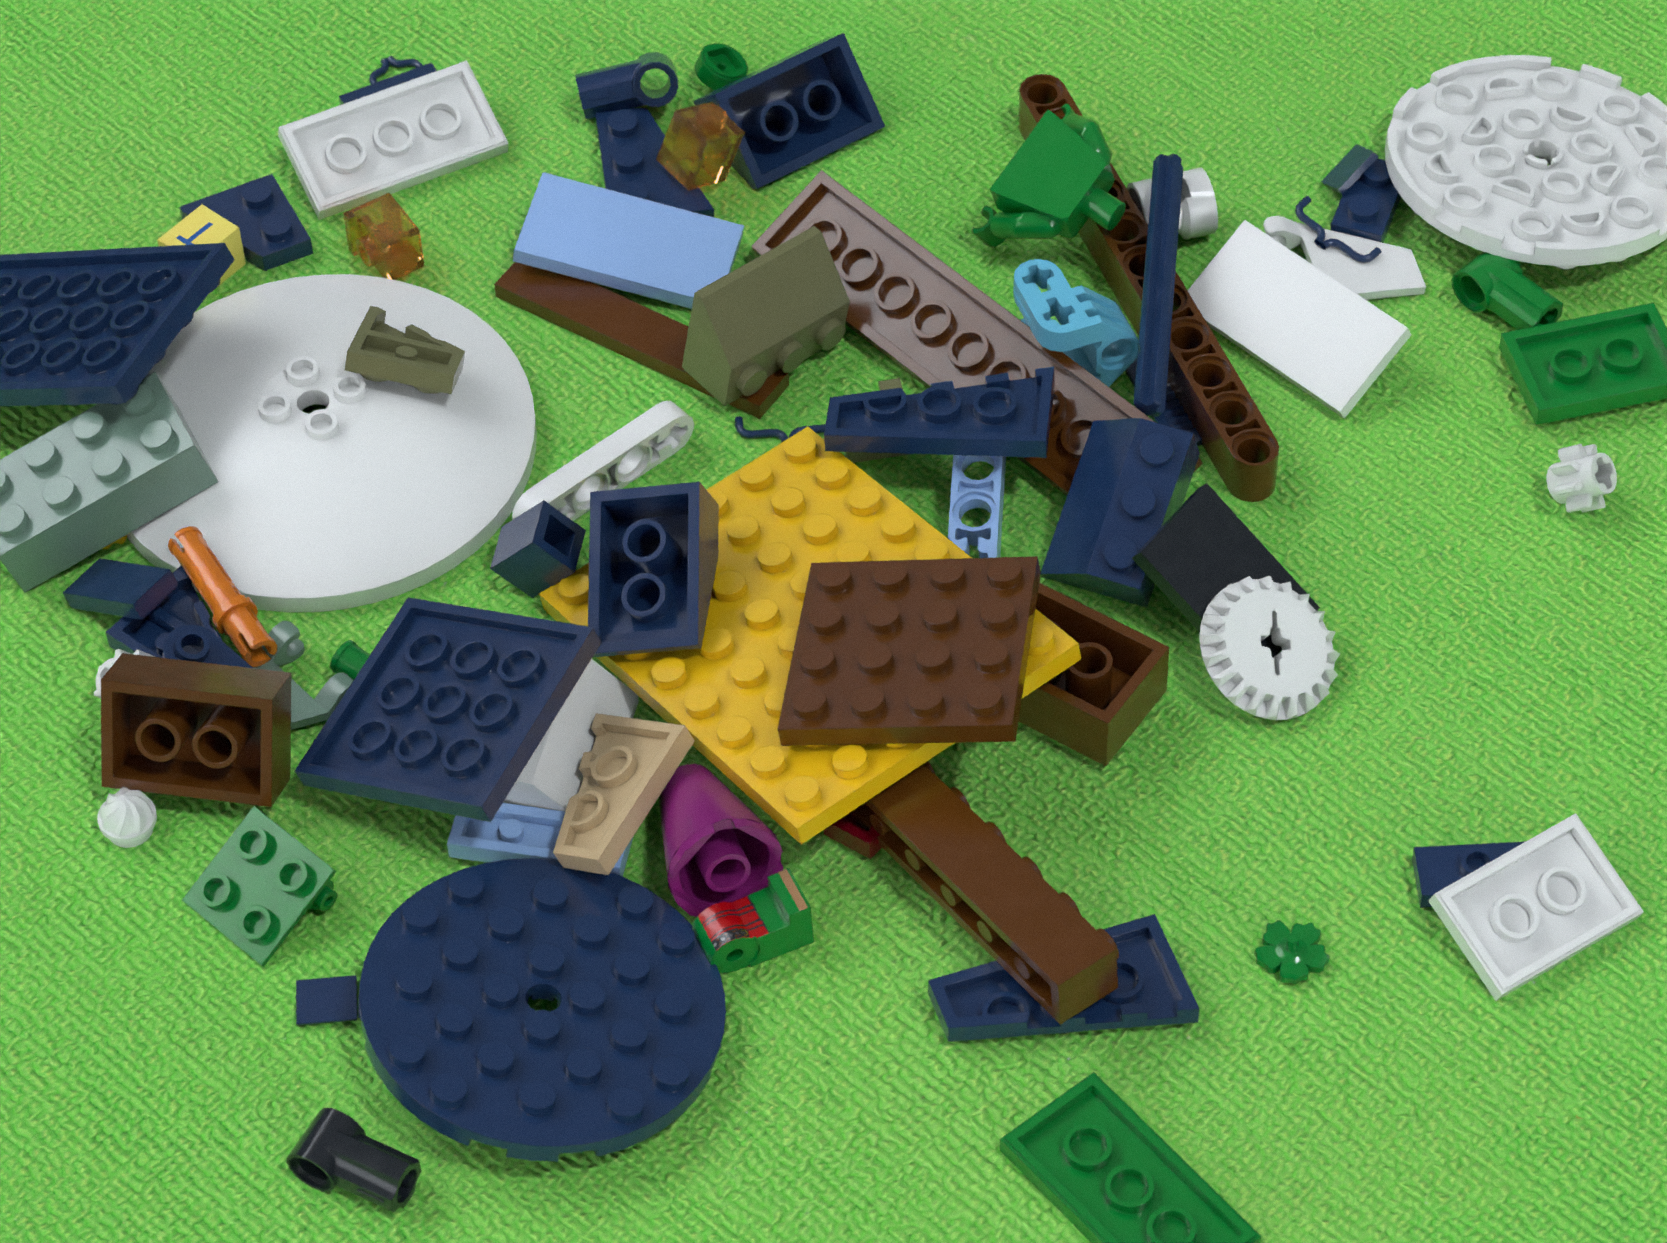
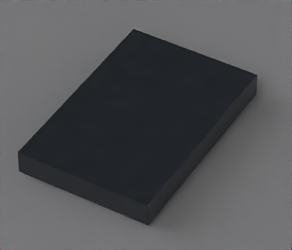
[1132,483,1320,658]

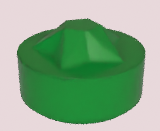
[694,43,748,90]

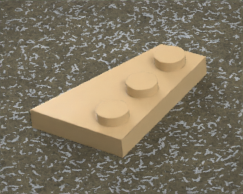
[553,713,695,875]

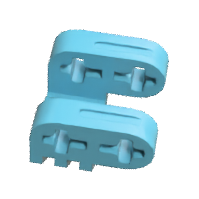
[1013,259,1139,387]

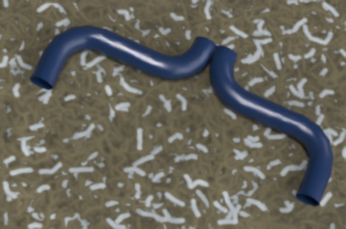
[1295,196,1381,263]
[735,416,826,443]

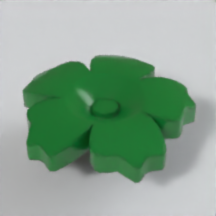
[1255,920,1330,984]

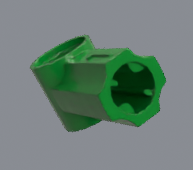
[1451,252,1563,330]

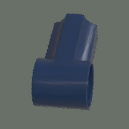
[575,52,678,119]

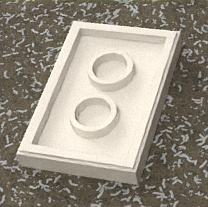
[1429,813,1644,1001]

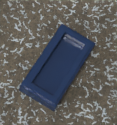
[63,558,179,620]

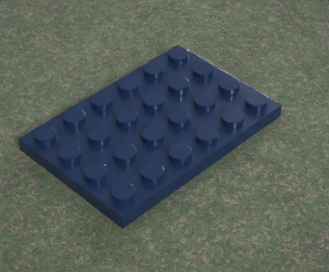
[0,243,235,407]

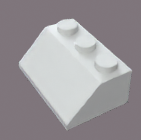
[503,659,639,811]

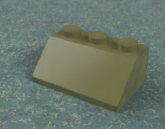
[682,226,850,406]

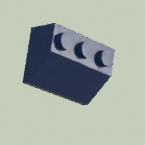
[693,33,885,190]
[1041,418,1200,608]

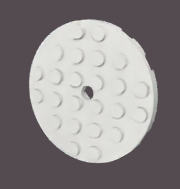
[1385,55,1667,269]

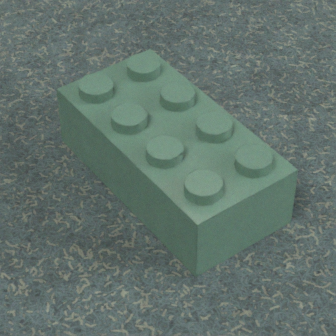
[0,371,219,592]

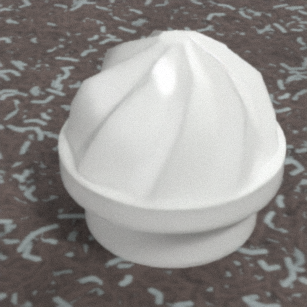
[97,787,157,848]

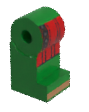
[692,868,814,973]

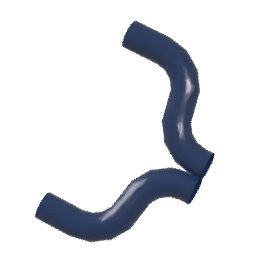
[369,56,423,85]

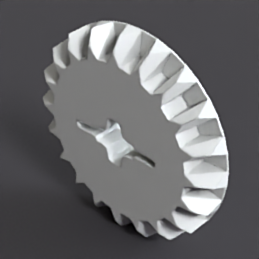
[1200,576,1340,720]

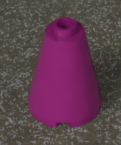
[659,764,784,917]

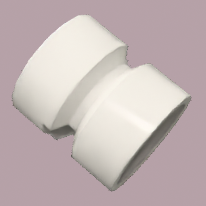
[1127,167,1218,239]

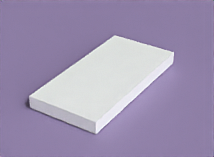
[278,61,509,220]
[1188,220,1411,419]

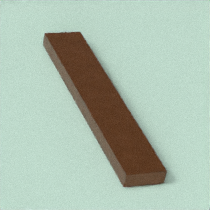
[494,262,789,419]

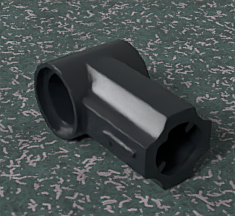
[286,1108,421,1212]

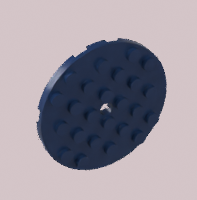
[358,858,726,1161]

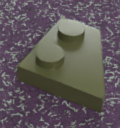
[345,306,465,394]

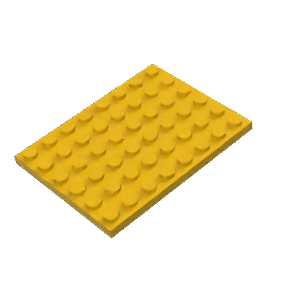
[539,427,1081,845]

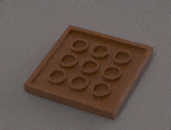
[777,556,1041,746]

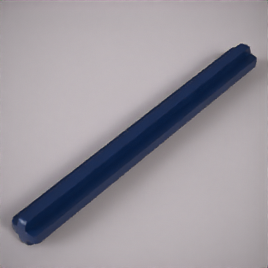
[1134,153,1183,417]

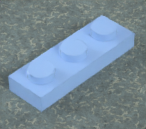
[447,803,634,876]

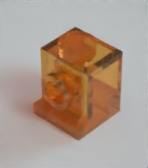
[343,193,425,280]

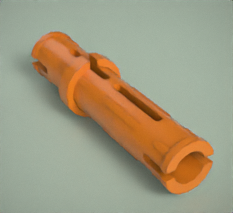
[168,526,277,667]

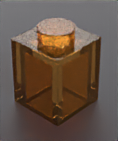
[656,102,745,191]

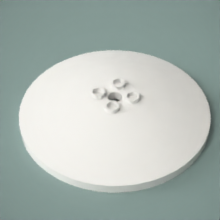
[127,274,537,613]

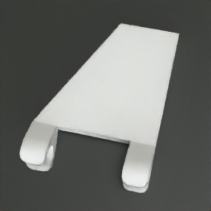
[1263,216,1426,300]

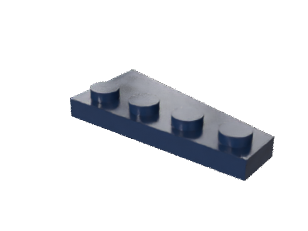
[824,366,1055,458]

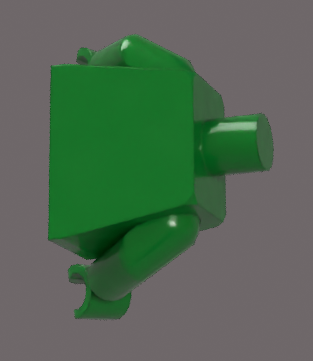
[971,104,1126,247]

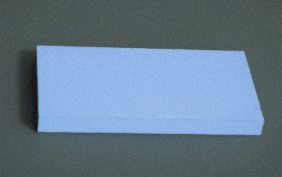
[513,172,744,309]

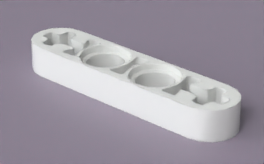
[512,401,694,521]

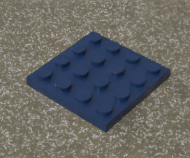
[295,597,601,822]

